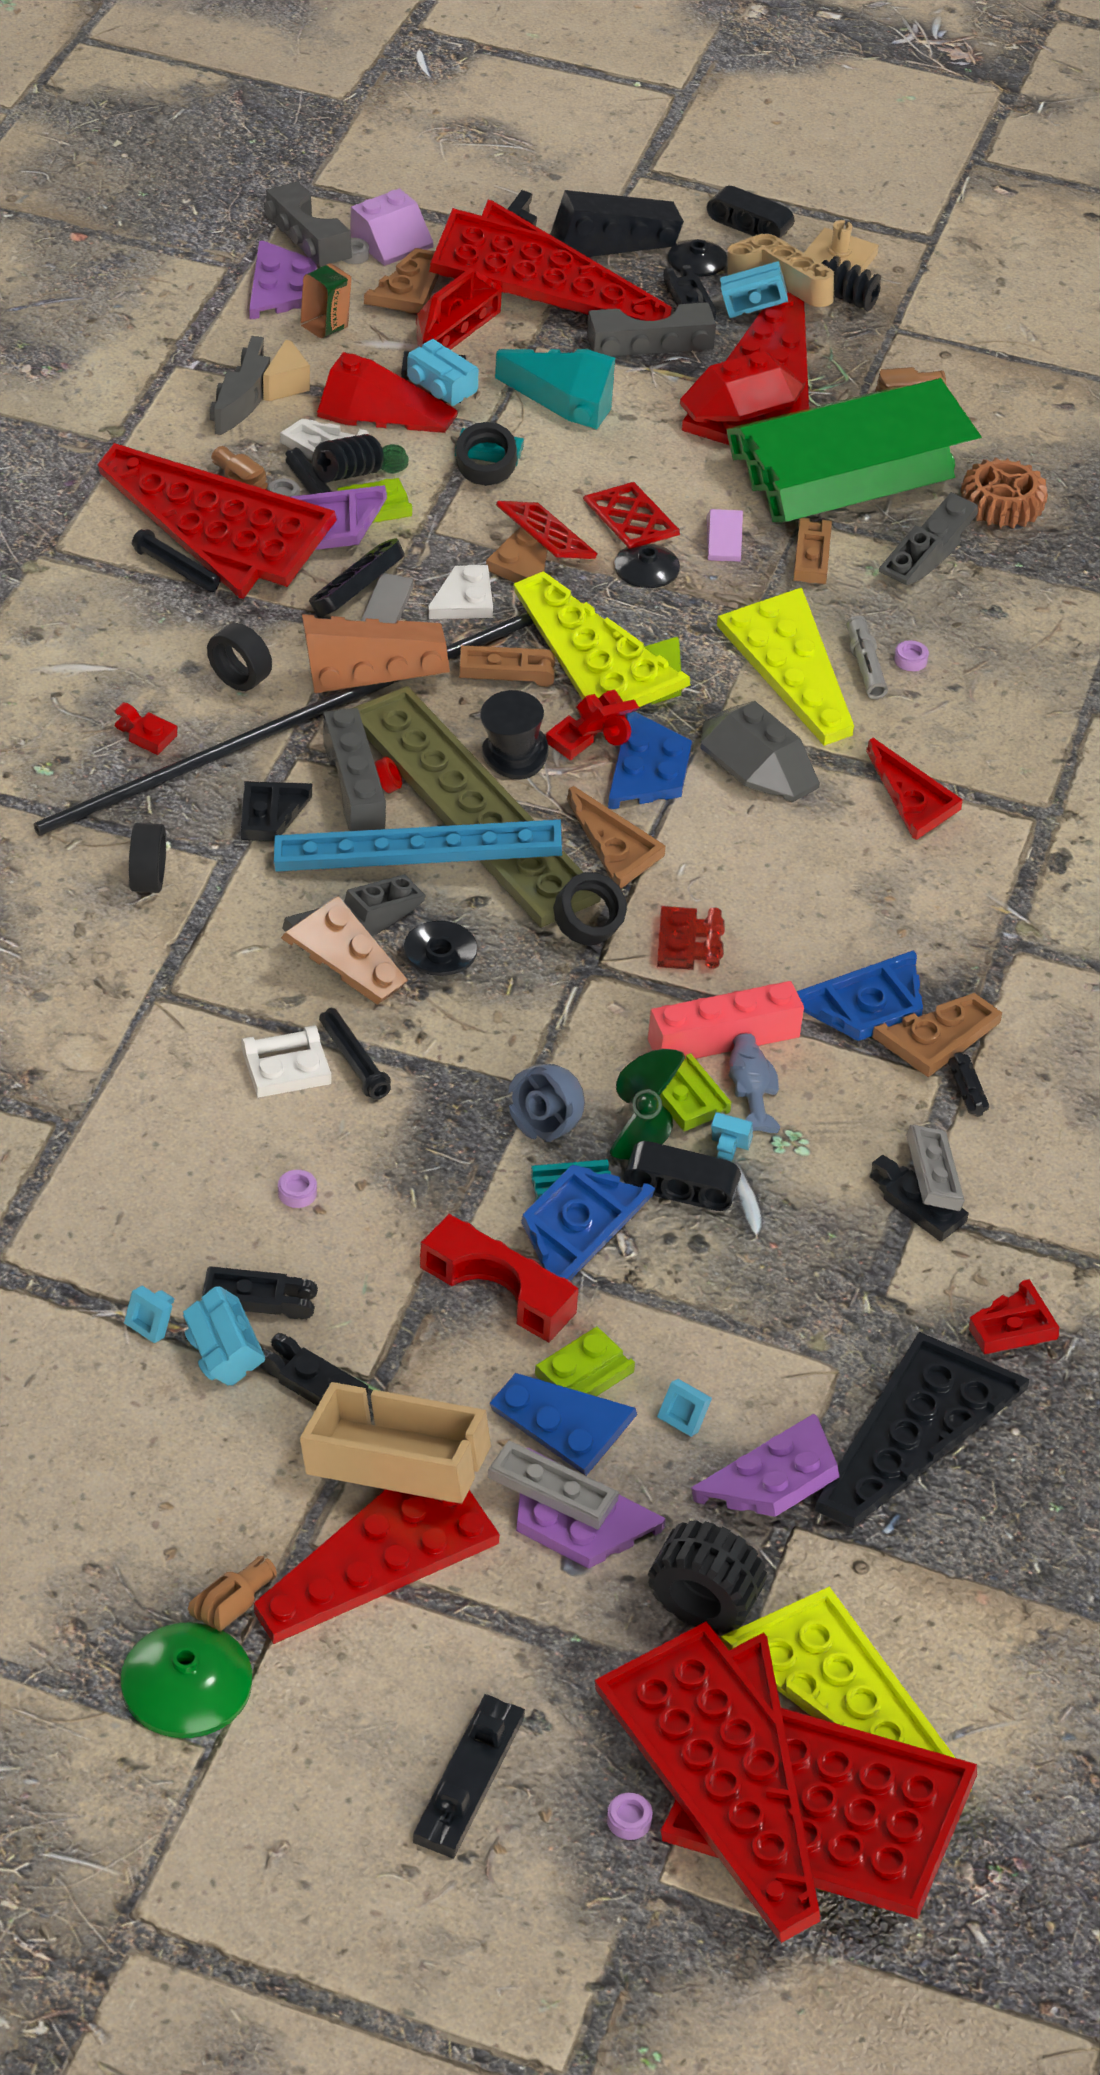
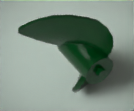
[610,1049,685,1160]

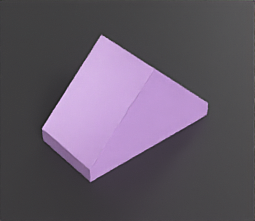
[707,509,743,562]

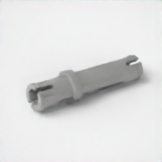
[846,615,888,699]

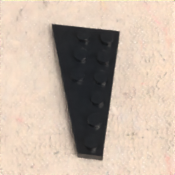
[815,1332,1030,1528]

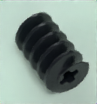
[822,255,882,312]
[312,434,384,483]

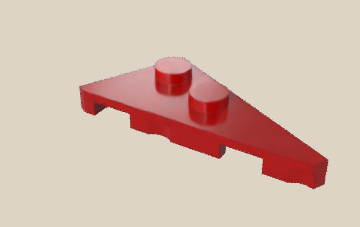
[866,737,963,840]

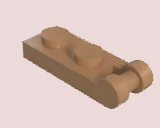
[793,518,832,584]
[459,645,555,687]

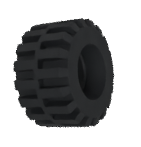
[648,1520,767,1633]

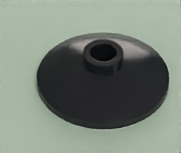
[668,239,727,277]
[614,544,680,588]
[404,921,477,976]

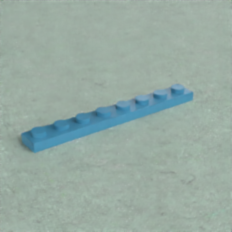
[274,819,562,872]

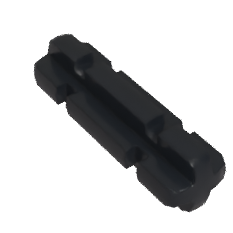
[948,1052,989,1117]

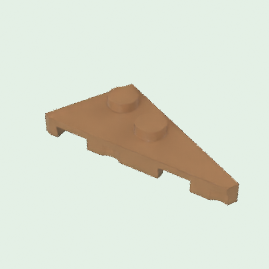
[567,786,666,889]

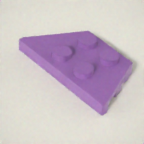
[249,241,317,319]
[292,485,387,550]
[691,1414,839,1517]
[516,1447,666,1569]

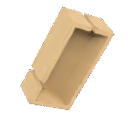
[300,1382,491,1504]

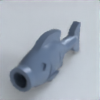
[728,1033,780,1134]

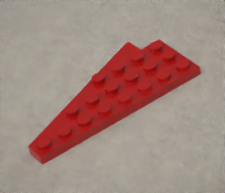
[429,199,672,321]
[682,292,809,446]
[97,443,337,599]
[594,1621,820,1943]

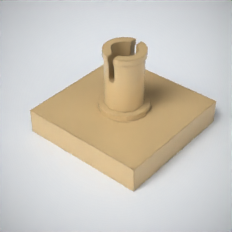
[804,220,879,273]

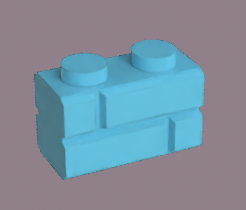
[720,261,788,318]
[407,339,479,406]
[183,1286,265,1386]

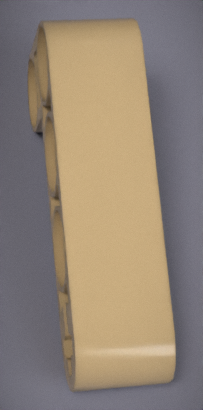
[728,234,834,307]

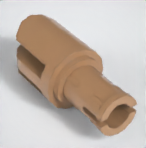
[875,367,946,392]
[211,446,268,490]
[188,1556,277,1632]

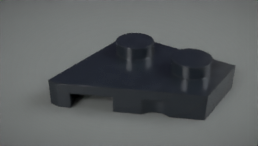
[241,781,313,841]

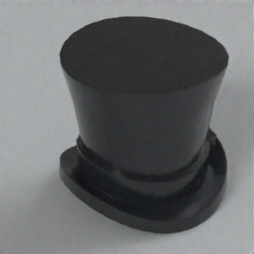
[480,690,549,780]

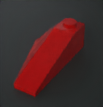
[317,352,458,433]

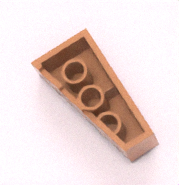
[302,614,450,693]

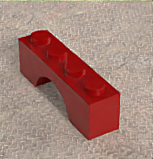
[420,1214,579,1343]

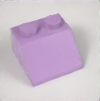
[350,188,433,266]

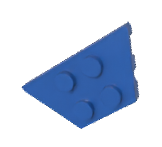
[608,712,692,809]
[797,950,923,1041]
[521,1164,655,1281]

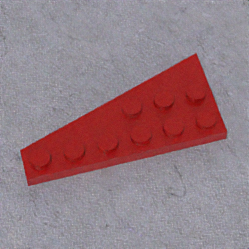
[254,1489,500,1644]

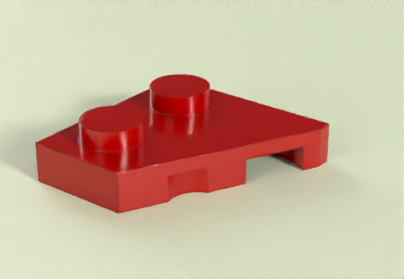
[969,1279,1060,1355]

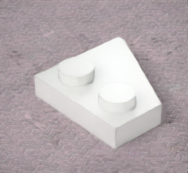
[280,418,369,461]
[428,565,493,619]

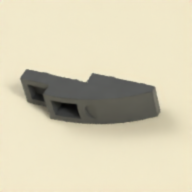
[210,336,270,435]
[879,492,978,585]
[282,874,426,951]

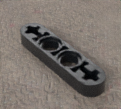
[309,538,405,617]

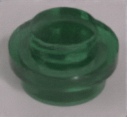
[381,444,409,474]

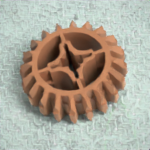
[960,457,1048,529]

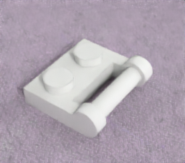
[241,1025,331,1098]

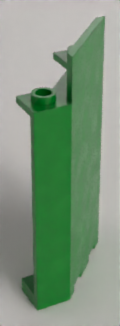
[726,378,982,522]

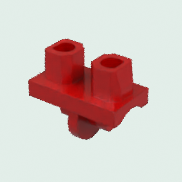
[576,689,640,746]

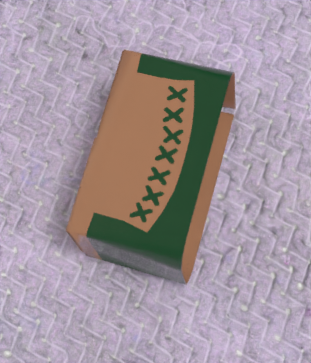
[301,263,352,338]

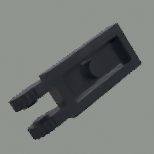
[663,265,716,320]
[201,1266,318,1320]
[259,1332,369,1406]

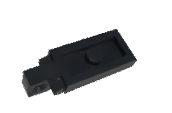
[870,1154,969,1241]

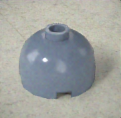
[508,1064,585,1142]

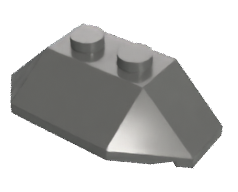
[700,701,820,802]

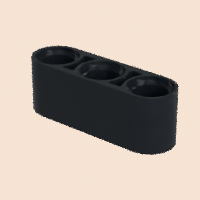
[706,185,795,238]
[623,1141,741,1211]

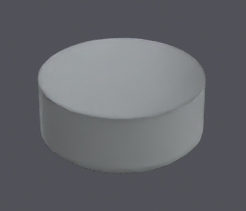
[343,238,369,264]
[267,478,300,497]

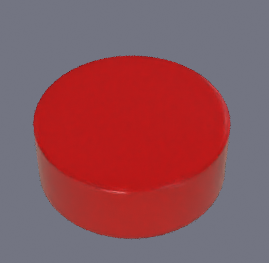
[374,757,403,794]

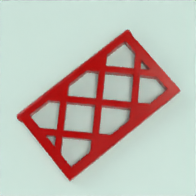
[583,482,680,549]
[496,501,598,559]

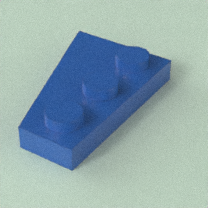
[490,1373,638,1476]

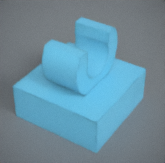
[711,1112,753,1162]
[124,1285,175,1343]
[657,1379,712,1437]

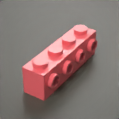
[648,981,804,1059]

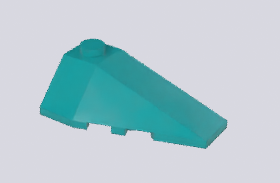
[495,349,615,429]

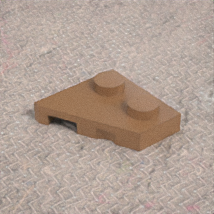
[486,527,548,583]

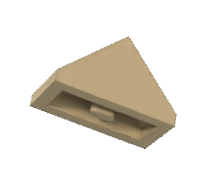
[263,340,310,401]

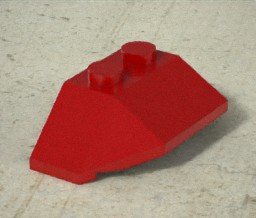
[416,268,502,350]
[680,350,804,422]

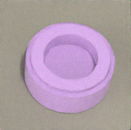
[894,640,929,671]
[278,1170,317,1208]
[607,1793,653,1840]

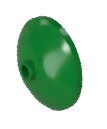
[121,1622,252,1738]

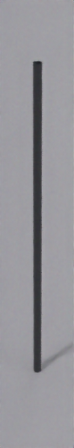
[33,612,534,836]

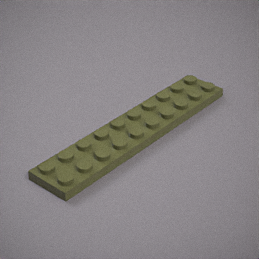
[353,686,601,928]

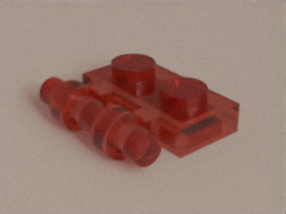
[657,906,725,970]

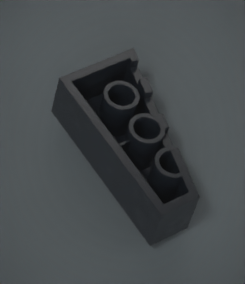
[550,190,684,257]

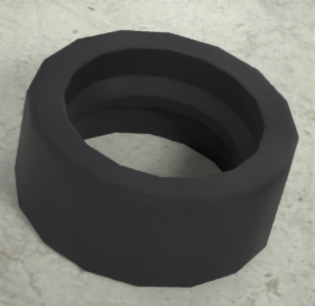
[456,422,517,486]
[207,623,272,692]
[129,823,166,893]
[553,872,627,945]

